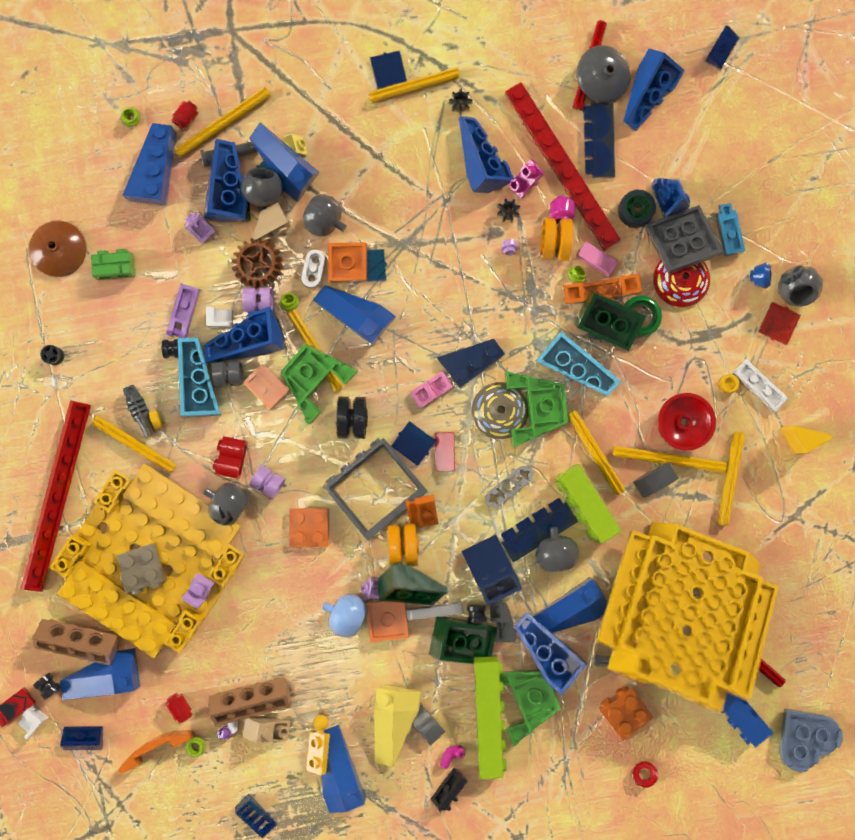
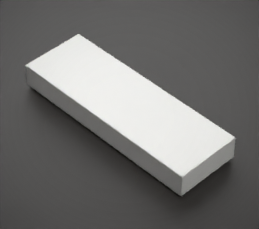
[732,359,788,412]

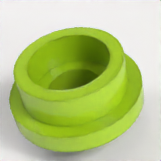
[121,107,140,126]
[568,265,586,283]
[280,293,299,311]
[186,737,206,757]

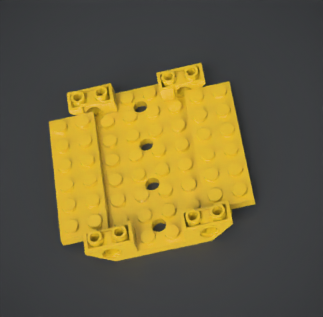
[49,463,245,658]
[596,522,779,713]

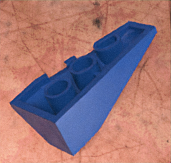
[623,48,685,131]
[651,178,690,218]
[313,285,396,346]
[514,612,587,695]
[60,648,140,700]

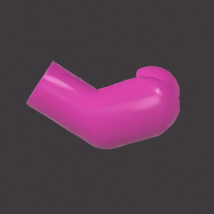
[439,745,466,769]

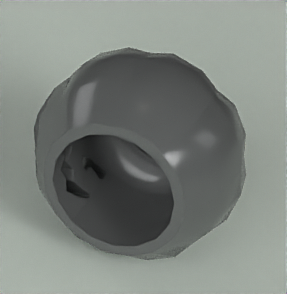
[241,168,283,213]
[303,194,347,237]
[778,265,823,307]
[203,483,248,526]
[536,527,579,572]

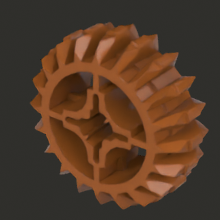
[231,238,284,289]

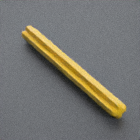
[174,87,271,158]
[612,446,727,472]

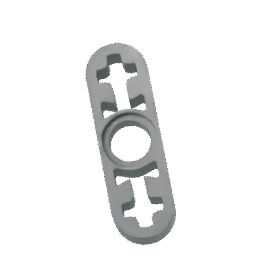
[485,466,533,507]
[406,602,463,620]

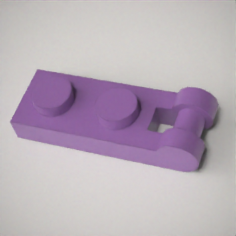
[166,284,200,338]

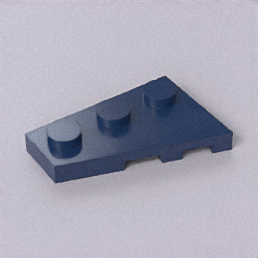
[437,339,505,389]

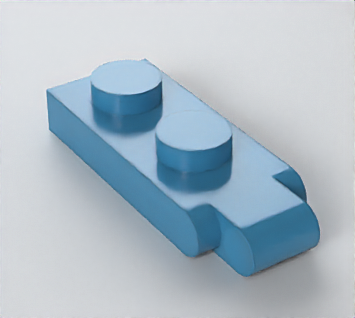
[716,203,745,256]

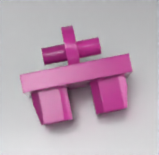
[508,159,545,198]

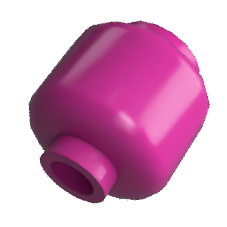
[550,195,575,225]

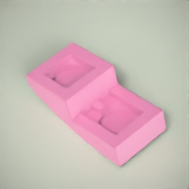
[410,371,454,408]

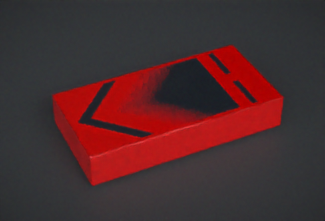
[0,687,36,727]

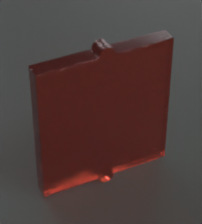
[758,302,801,345]

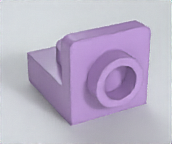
[184,211,215,243]
[182,573,214,609]
[361,576,379,601]

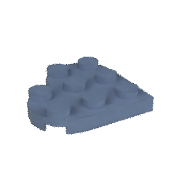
[779,709,843,772]

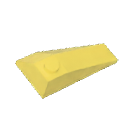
[374,685,421,767]

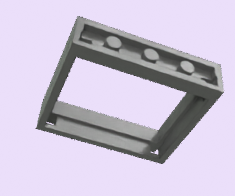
[324,438,428,541]

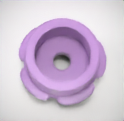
[501,239,519,255]

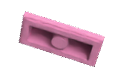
[576,242,618,277]

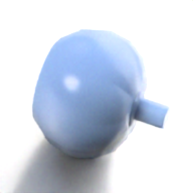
[322,594,367,638]

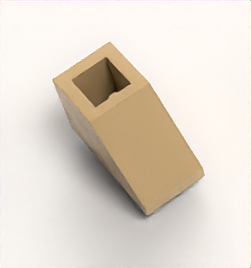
[253,202,291,244]
[243,716,291,743]

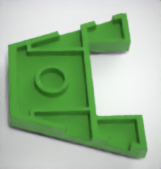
[281,344,358,425]
[505,371,568,447]
[499,670,561,746]

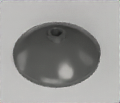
[576,45,630,103]

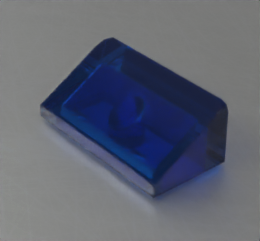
[705,25,740,70]
[60,726,103,750]

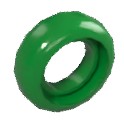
[624,295,662,338]

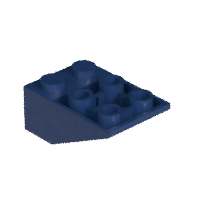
[461,535,523,606]

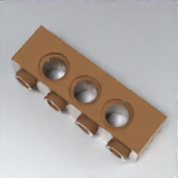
[32,619,119,666]
[209,676,291,727]

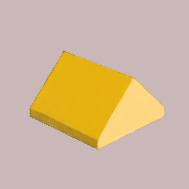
[780,425,833,454]

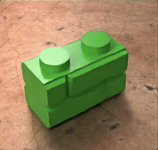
[91,249,136,280]

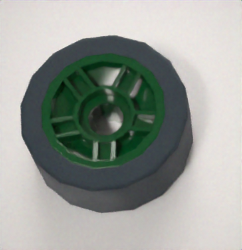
[618,189,656,228]

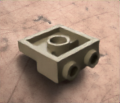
[116,543,167,595]

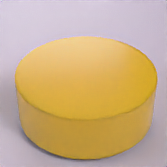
[719,374,740,394]
[149,410,163,430]

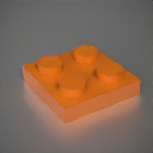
[328,242,367,282]
[289,508,329,547]
[366,601,409,642]

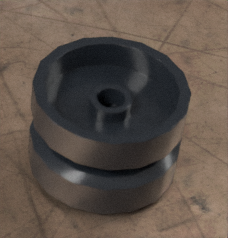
[337,397,368,439]

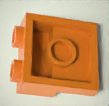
[598,685,654,741]

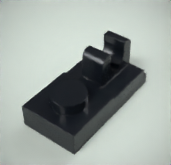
[431,768,467,812]

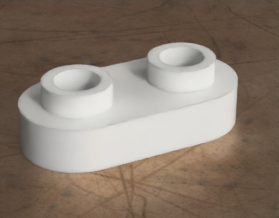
[302,250,325,288]

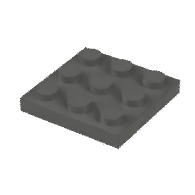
[646,205,724,274]

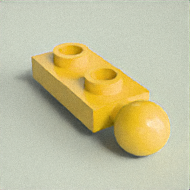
[307,715,330,775]

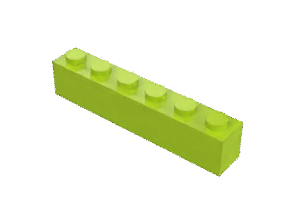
[474,656,507,779]

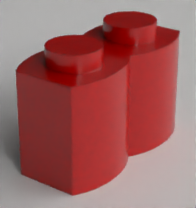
[213,436,248,479]

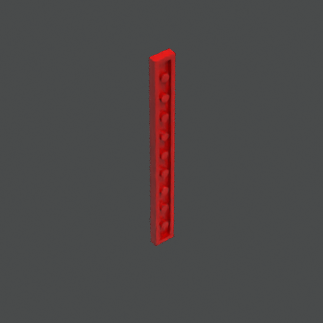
[505,82,621,251]
[21,400,91,592]

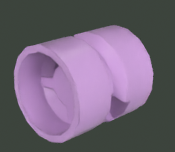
[242,287,273,313]
[249,465,286,500]

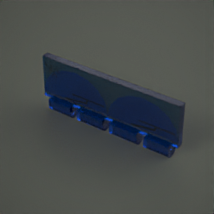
[583,103,615,178]
[501,498,578,562]

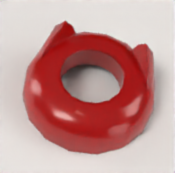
[633,761,658,788]

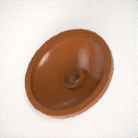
[29,220,87,277]

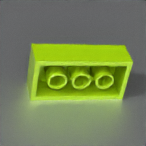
[554,464,622,544]

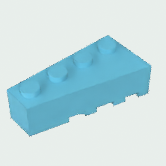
[536,331,621,396]
[178,338,221,417]

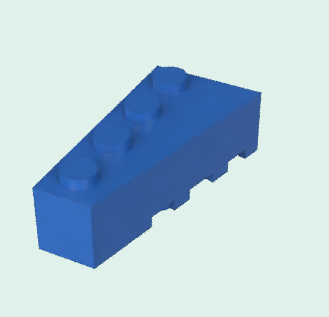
[123,123,176,206]
[721,692,773,748]

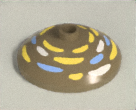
[472,382,529,439]

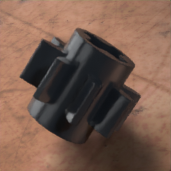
[449,88,473,115]
[497,198,520,223]

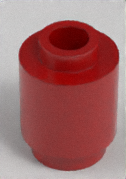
[171,101,199,130]
[165,693,193,724]

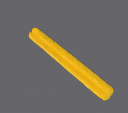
[369,67,460,103]
[287,309,343,392]
[568,410,625,495]
[92,416,176,473]
[717,432,745,526]

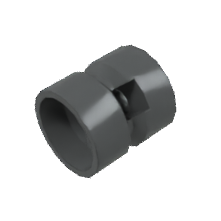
[212,360,243,387]

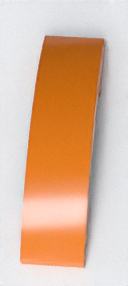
[563,274,642,304]
[118,730,195,775]

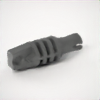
[123,384,156,437]

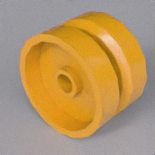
[540,217,573,262]
[388,523,419,566]

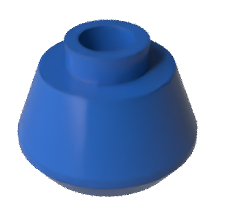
[750,262,772,289]

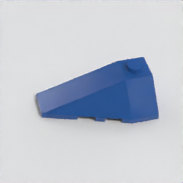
[459,116,514,193]
[249,123,320,202]
[204,138,247,222]
[204,307,284,363]
[532,577,608,633]
[322,725,366,813]

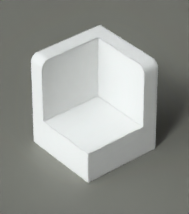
[206,307,233,329]
[18,705,49,740]

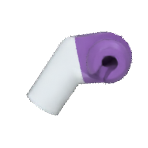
[217,721,238,740]

